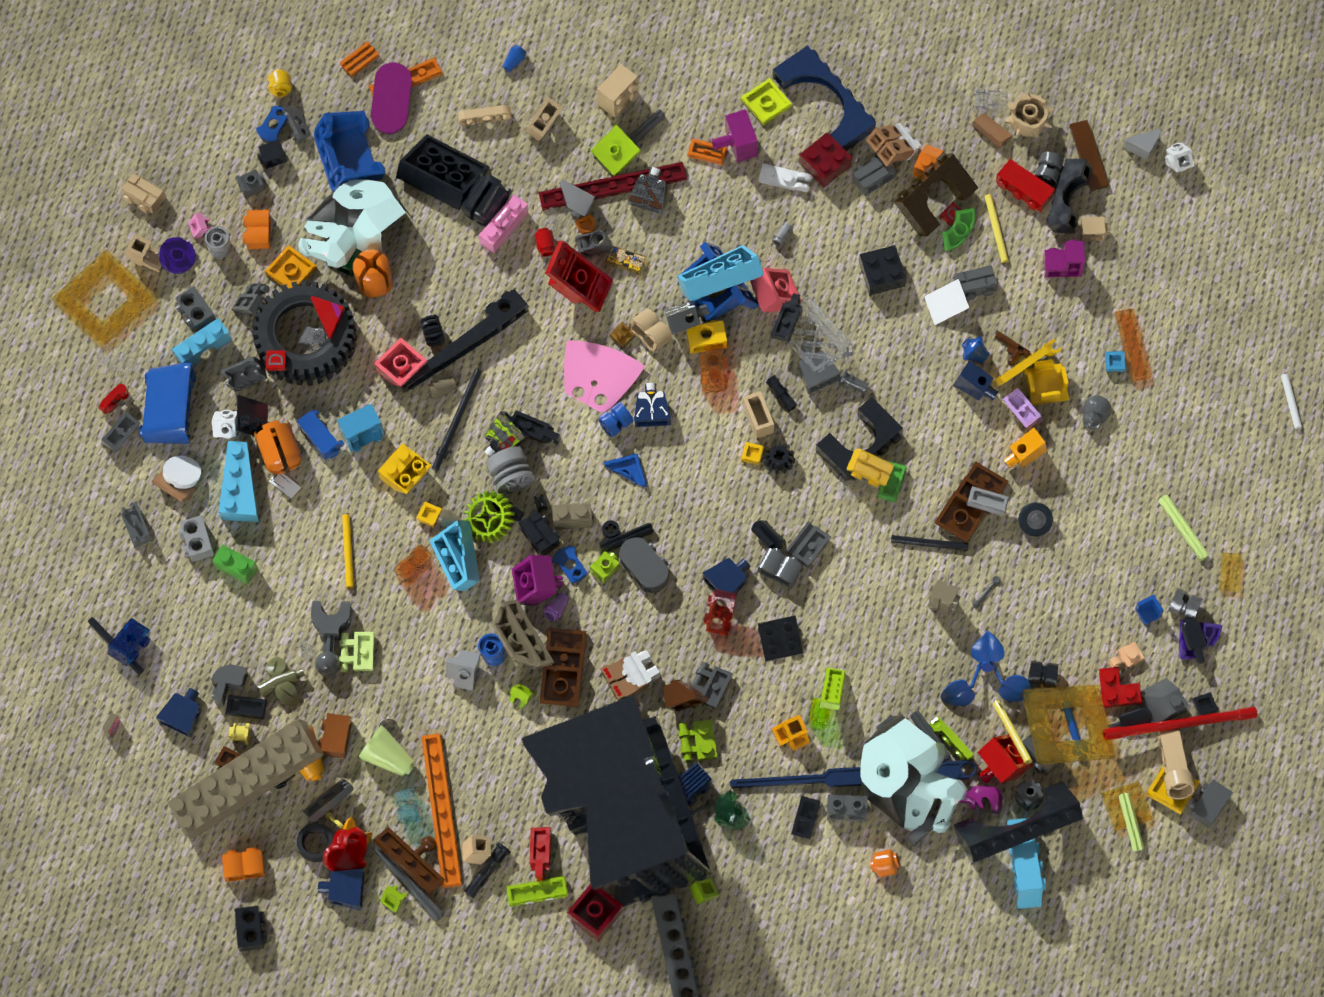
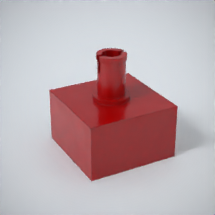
[977,734,1033,783]

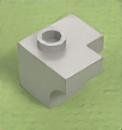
[445,650,480,691]

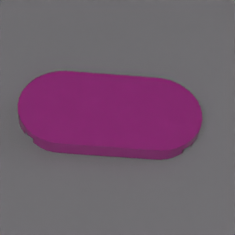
[371,62,412,134]

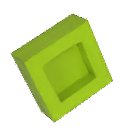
[510,683,536,708]
[380,885,407,913]

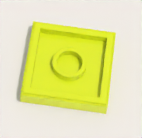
[741,78,792,126]

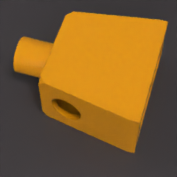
[1003,428,1047,469]

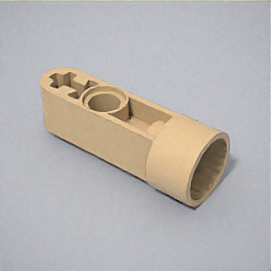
[1158,729,1195,799]

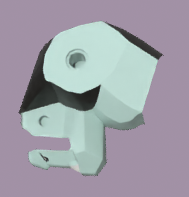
[298,180,414,268]
[860,713,967,833]

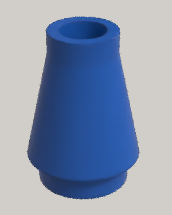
[502,44,527,73]

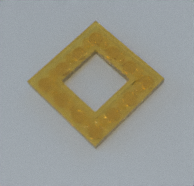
[51,249,157,348]
[1022,684,1115,765]

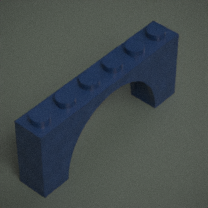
[773,45,876,151]

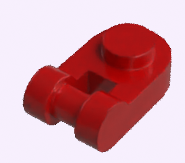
[98,384,129,414]

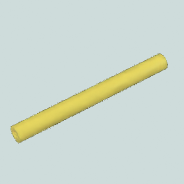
[985,194,1009,264]
[993,701,1032,765]

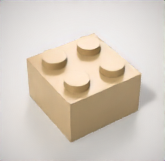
[597,64,639,118]

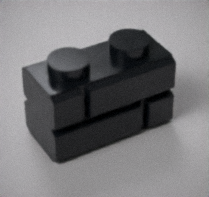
[518,511,561,556]

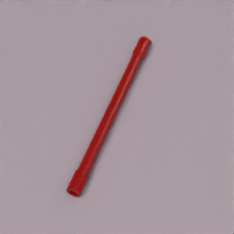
[1103,706,1257,741]

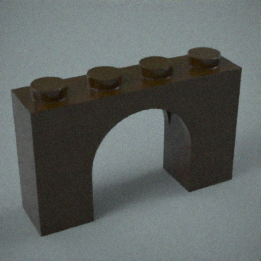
[894,153,979,237]

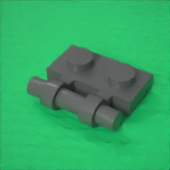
[231,284,270,314]
[690,662,733,710]

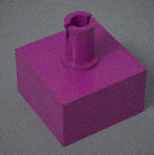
[711,109,758,163]
[512,555,564,606]

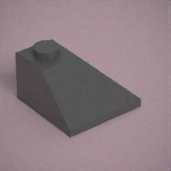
[1138,678,1189,723]

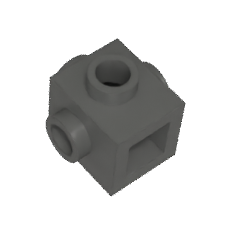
[1014,779,1044,811]

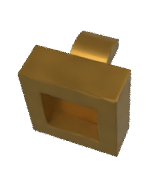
[609,322,635,348]

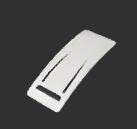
[269,474,301,498]

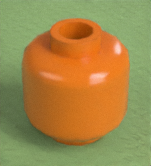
[870,849,901,877]

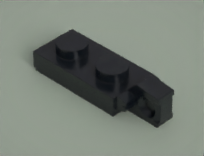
[771,293,802,342]
[512,410,561,445]

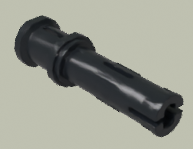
[464,842,511,899]

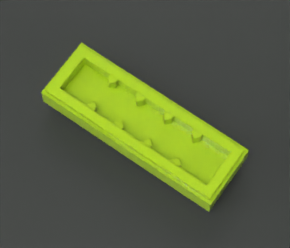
[820,668,846,710]
[506,876,569,907]

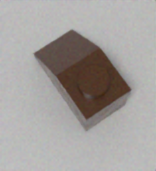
[663,680,708,712]

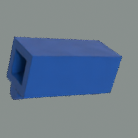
[296,410,344,461]

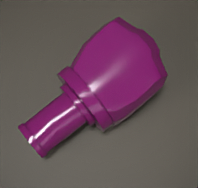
[959,785,1003,814]

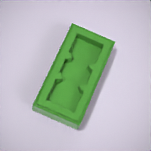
[877,461,907,503]

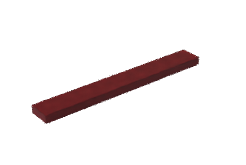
[538,162,687,211]

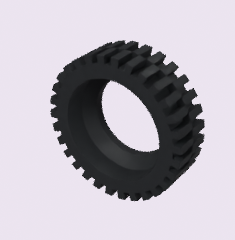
[252,281,357,386]

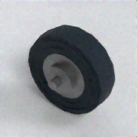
[1018,502,1053,537]

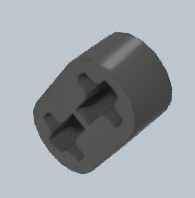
[907,813,936,846]

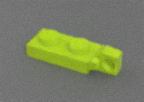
[929,716,974,761]

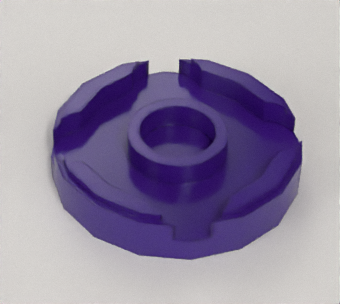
[158,237,196,274]

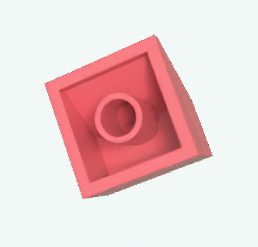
[750,268,802,312]
[374,338,428,387]

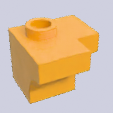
[771,714,811,751]

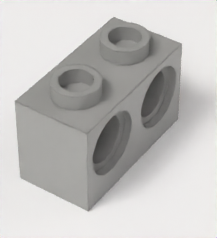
[178,515,214,562]

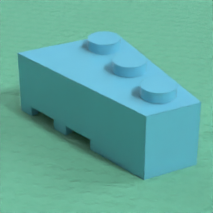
[429,520,480,591]

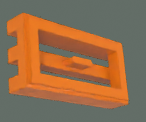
[339,41,380,77]
[687,138,728,165]

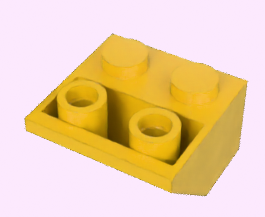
[378,443,432,494]

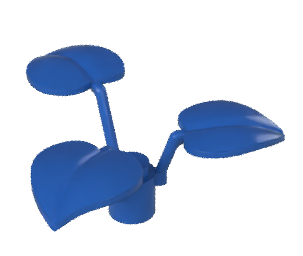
[940,631,1034,706]

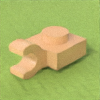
[1108,642,1145,669]

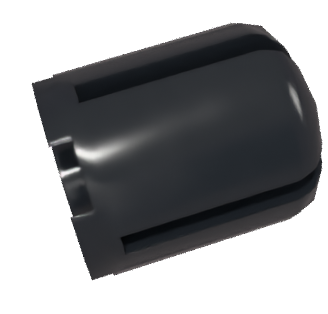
[461,173,513,226]

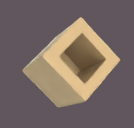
[462,835,491,865]

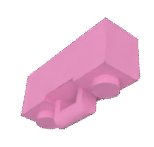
[478,195,529,253]

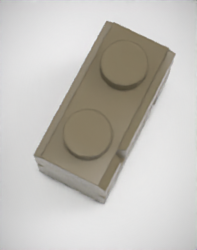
[552,502,592,530]
[929,580,961,617]

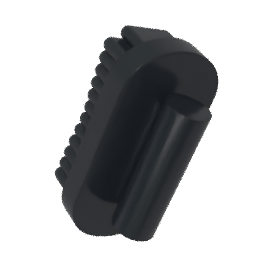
[751,520,785,550]

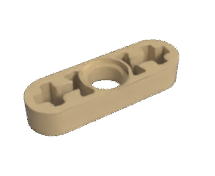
[458,105,512,126]

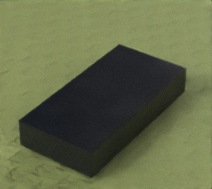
[225,695,268,720]

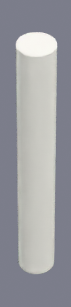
[1281,374,1302,429]

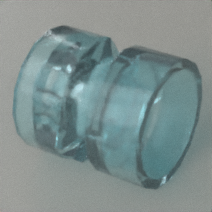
[394,789,423,824]

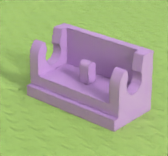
[1003,388,1043,430]

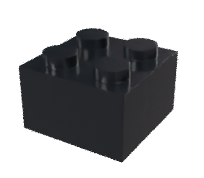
[859,245,906,296]

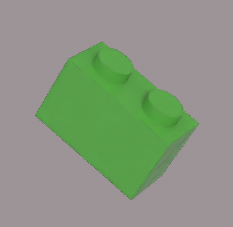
[212,544,258,585]

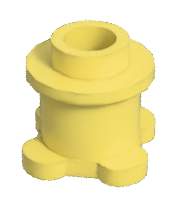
[228,723,251,745]

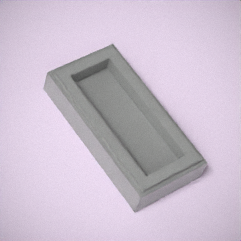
[967,486,1009,516]

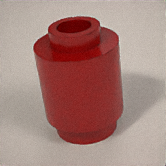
[535,228,556,257]

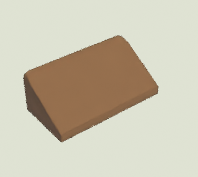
[972,113,1012,148]
[152,471,196,502]

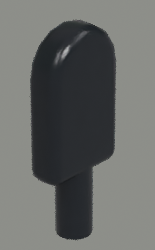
[1182,619,1207,664]
[1106,707,1152,728]

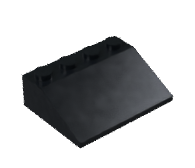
[396,134,490,210]

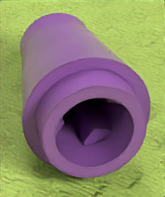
[543,593,569,622]

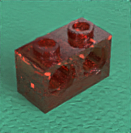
[703,589,737,636]

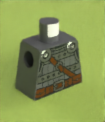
[627,167,666,214]

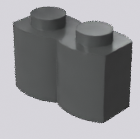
[757,548,803,589]

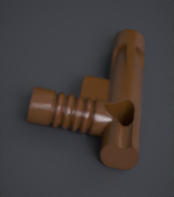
[995,331,1031,366]

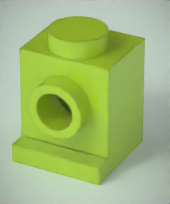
[589,551,620,584]

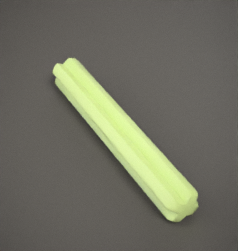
[1159,495,1209,561]

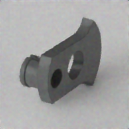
[282,106,311,143]

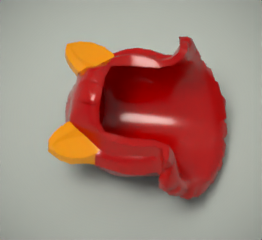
[323,817,373,872]

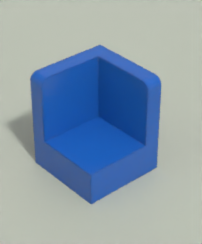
[1135,594,1164,626]

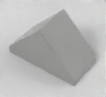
[1123,129,1161,160]

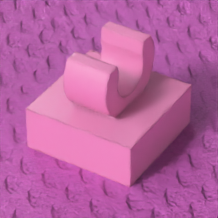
[189,213,212,239]

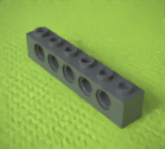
[652,894,702,997]

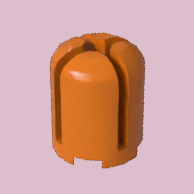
[353,249,393,298]
[254,420,302,474]

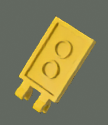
[991,339,1061,388]

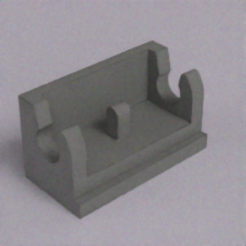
[221,356,267,392]
[101,411,141,453]
[121,501,152,548]

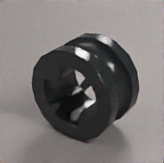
[534,494,548,513]
[602,520,620,539]

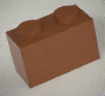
[318,713,352,759]

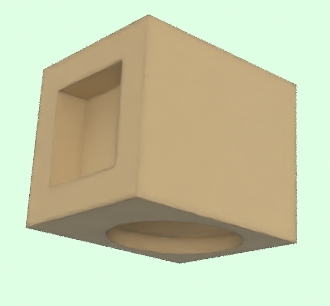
[1080,216,1109,242]

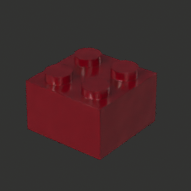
[799,132,852,188]
[567,884,624,942]

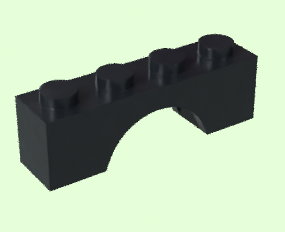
[1047,159,1093,234]

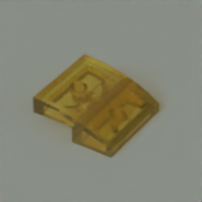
[1100,781,1152,831]

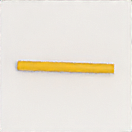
[342,514,354,589]

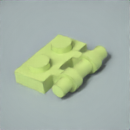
[339,632,374,672]

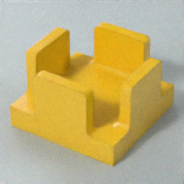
[1024,359,1069,406]

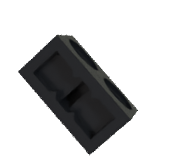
[234,906,267,952]

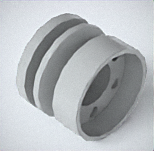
[486,447,535,495]

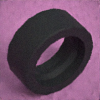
[297,823,334,862]

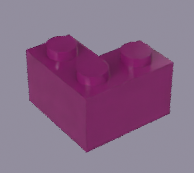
[1043,240,1085,278]

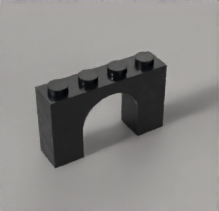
[816,397,903,482]

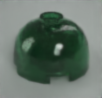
[714,790,751,830]

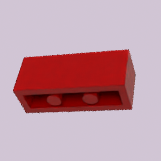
[996,159,1055,213]

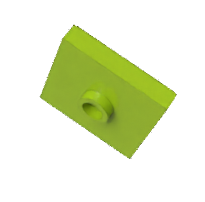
[590,125,642,176]

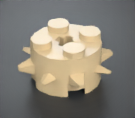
[1005,92,1054,138]

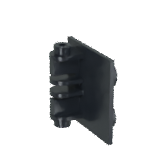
[236,395,269,436]
[757,615,803,661]

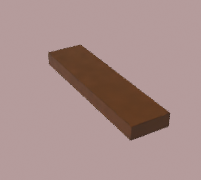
[1069,120,1109,191]

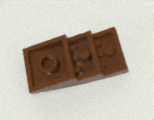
[934,462,1009,543]
[539,628,587,707]

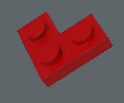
[1099,667,1143,708]

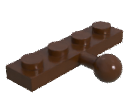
[373,827,445,895]

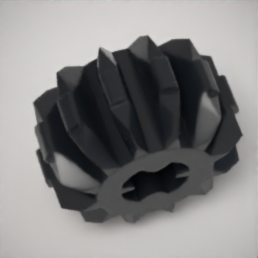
[420,315,445,347]
[763,442,795,475]

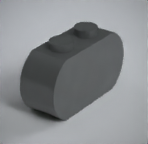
[619,538,669,593]

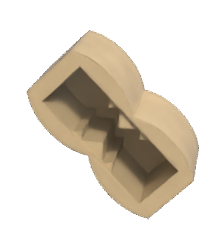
[628,308,673,352]

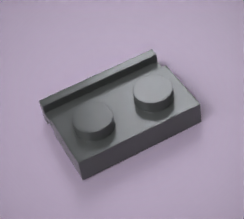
[786,521,831,568]

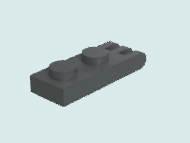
[302,779,354,823]

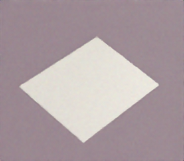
[924,279,969,325]

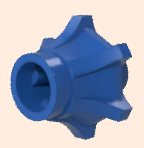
[961,336,990,364]

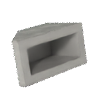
[560,179,595,218]

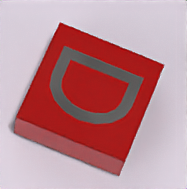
[940,202,962,226]
[266,350,286,371]

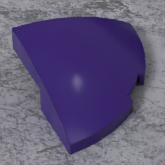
[1179,620,1222,659]

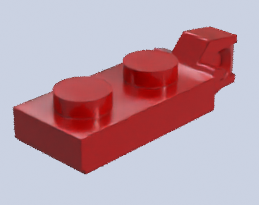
[529,827,552,881]

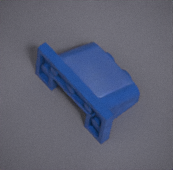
[677,242,759,321]

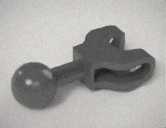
[311,601,351,676]

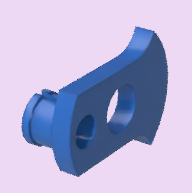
[256,106,287,142]
[552,546,587,583]

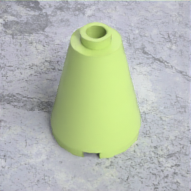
[359,726,415,777]

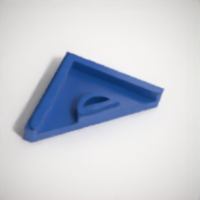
[603,453,647,488]

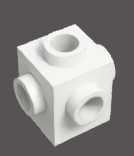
[1165,143,1194,172]
[212,410,238,439]

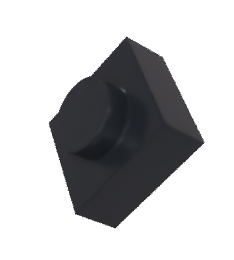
[1192,692,1218,716]

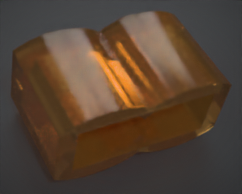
[394,544,433,587]

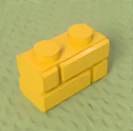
[847,449,894,488]

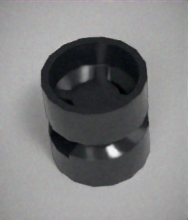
[1028,660,1059,689]

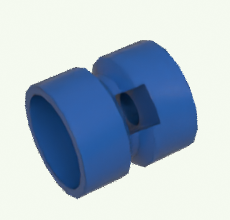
[598,402,634,438]
[478,633,507,666]

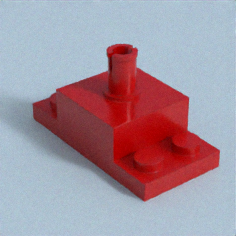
[545,241,613,312]

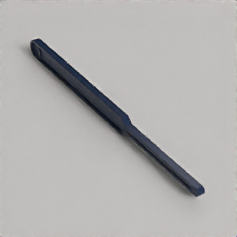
[730,760,977,788]

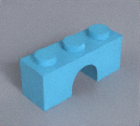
[172,318,232,366]

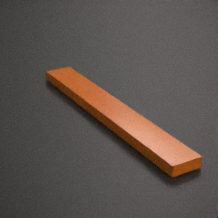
[421,733,462,888]

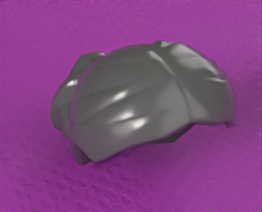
[1083,395,1112,430]

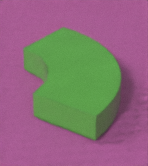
[942,208,975,251]

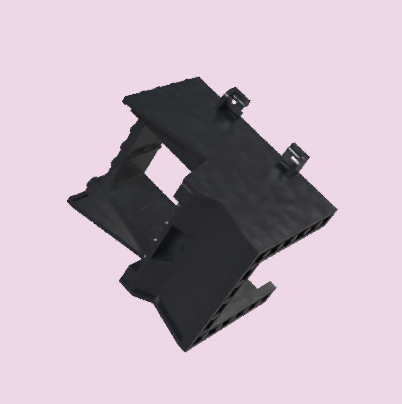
[521,695,712,907]

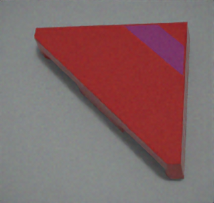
[311,296,345,339]

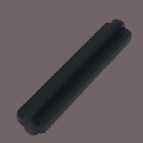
[599,523,654,553]

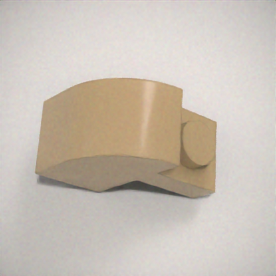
[126,234,162,273]

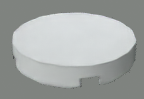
[163,456,201,489]

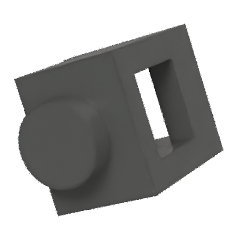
[235,169,266,199]

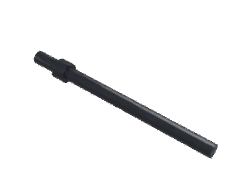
[432,369,482,471]

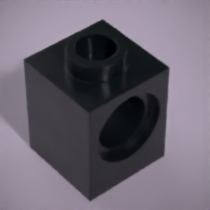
[257,139,287,169]

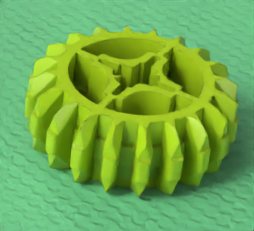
[464,491,515,543]

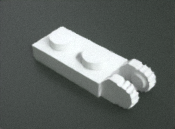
[758,163,813,192]

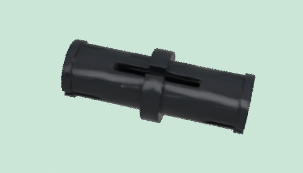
[766,375,798,412]

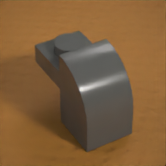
[211,665,248,706]

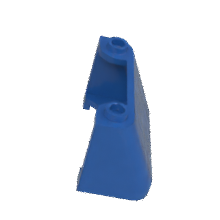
[314,111,385,192]
[139,363,196,444]

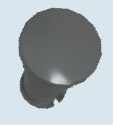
[838,369,869,394]

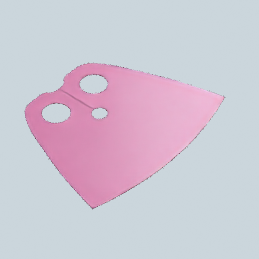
[564,340,645,412]

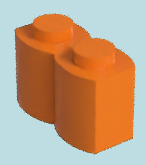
[243,210,271,249]
[222,847,265,882]

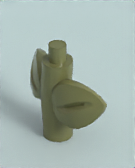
[258,657,305,706]

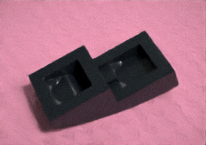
[791,796,821,839]

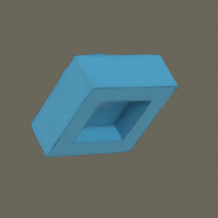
[1105,351,1125,372]

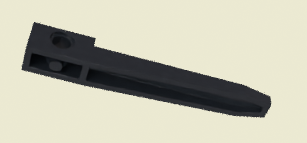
[400,289,529,393]

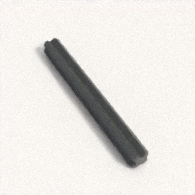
[374,846,444,921]

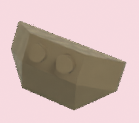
[493,600,554,667]

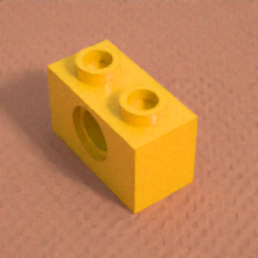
[686,320,727,354]

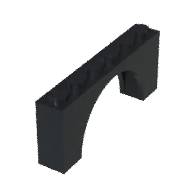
[953,781,1084,863]

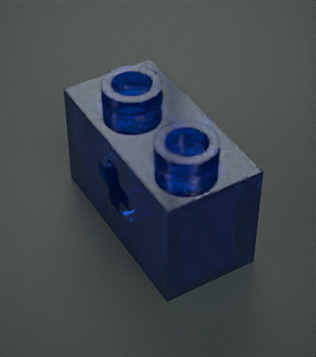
[108,618,151,666]

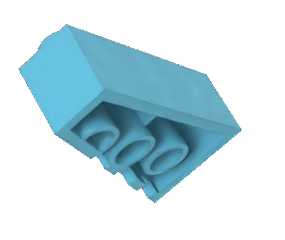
[677,245,764,301]
[219,441,259,522]
[1007,818,1046,909]

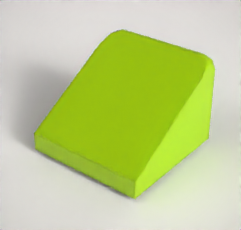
[689,877,719,905]

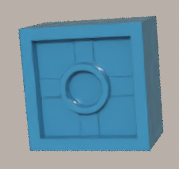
[337,404,385,452]

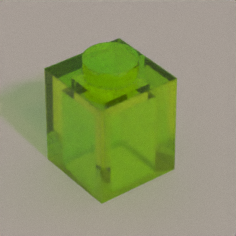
[808,697,831,730]

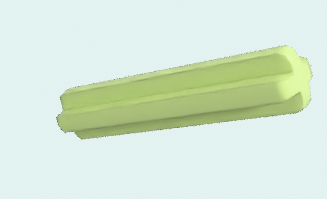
[1119,793,1144,851]

